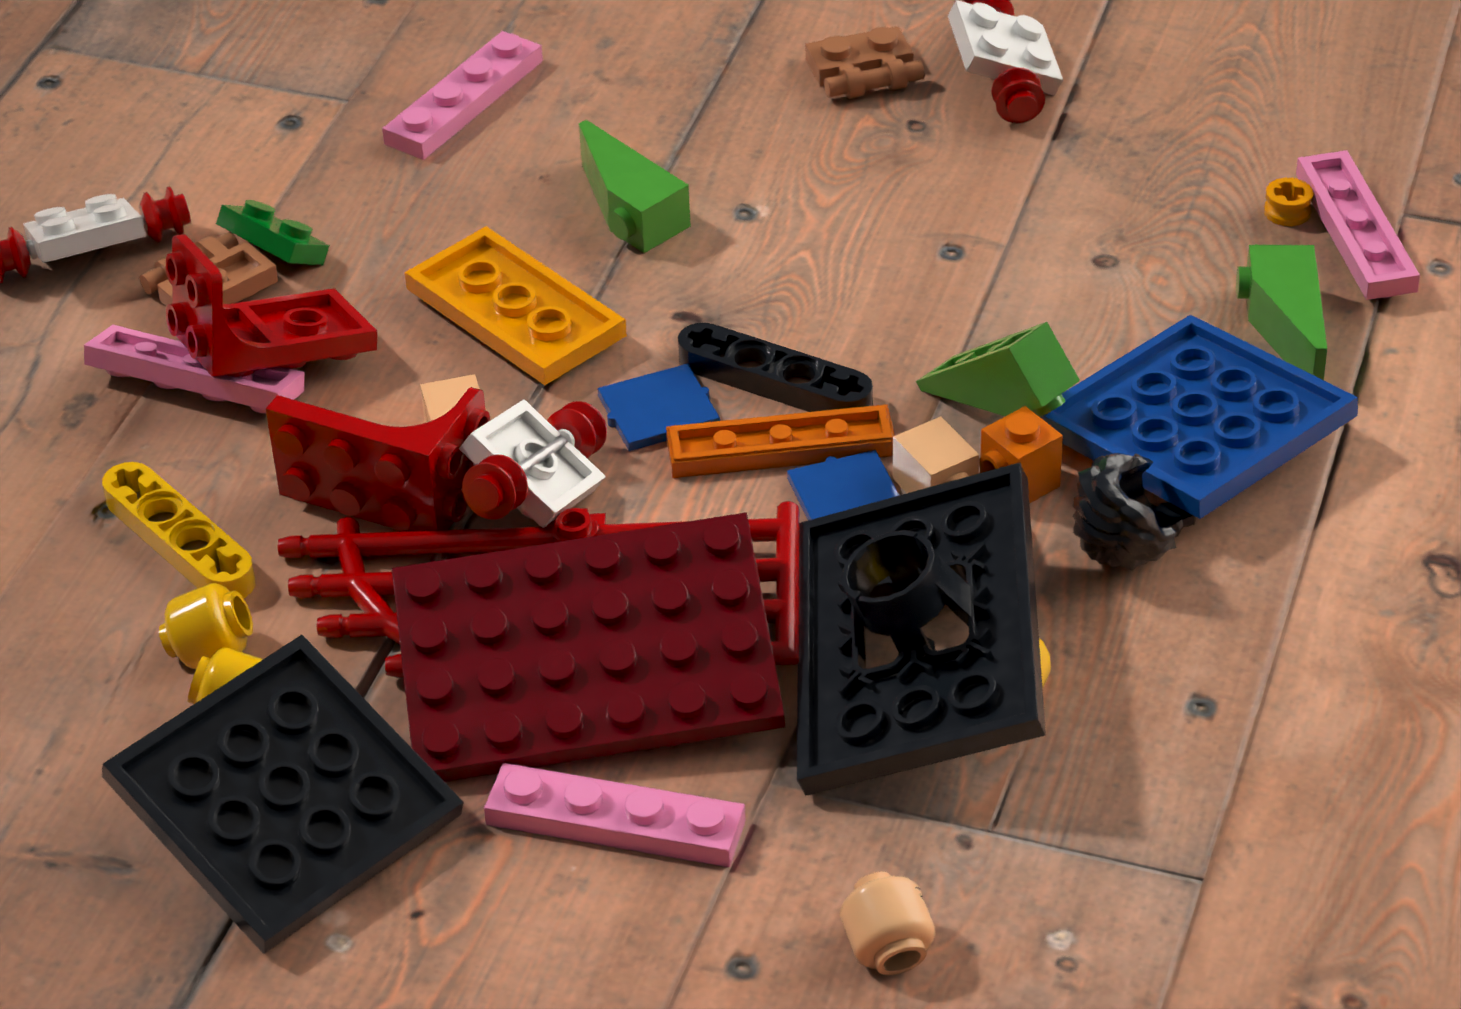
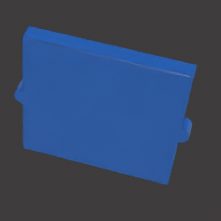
[597,364,720,451]
[787,450,899,520]

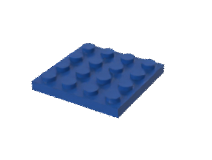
[1040,314,1358,519]

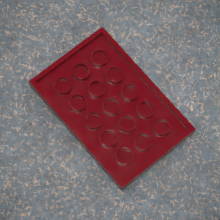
[392,512,786,782]

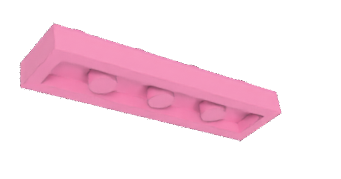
[382,31,543,160]
[1296,150,1420,300]
[84,325,304,413]
[484,763,745,868]

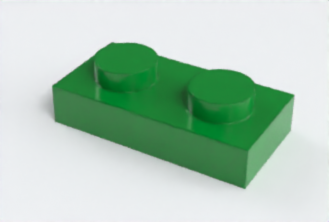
[216,200,330,265]

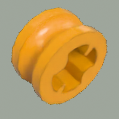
[1264,177,1313,226]

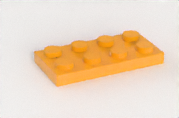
[405,226,627,385]

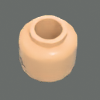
[840,872,936,975]

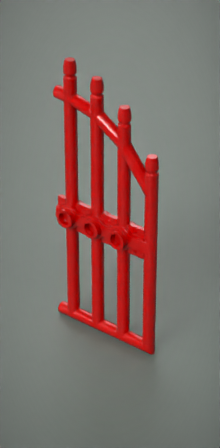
[277,501,800,678]

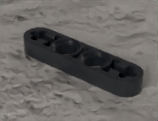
[678,322,873,412]

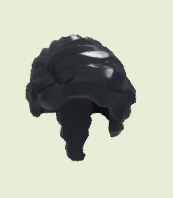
[1073,453,1197,571]

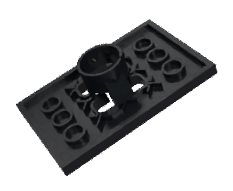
[797,462,1046,796]

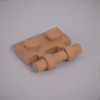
[805,26,925,99]
[139,232,278,307]

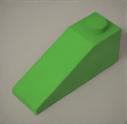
[579,120,691,253]
[1236,245,1327,380]
[916,322,1080,417]

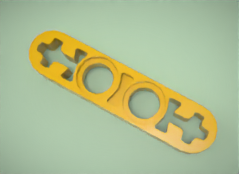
[102,462,256,598]

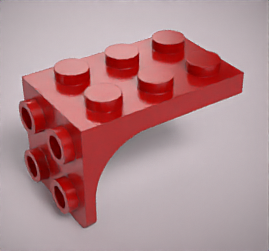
[165,234,377,377]
[265,387,490,531]

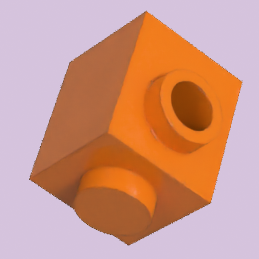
[979,406,1063,503]

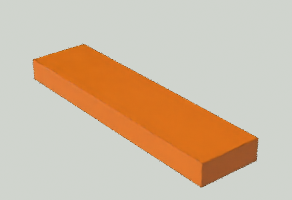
[666,404,895,478]

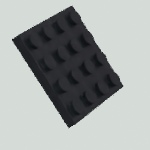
[102,634,464,954]

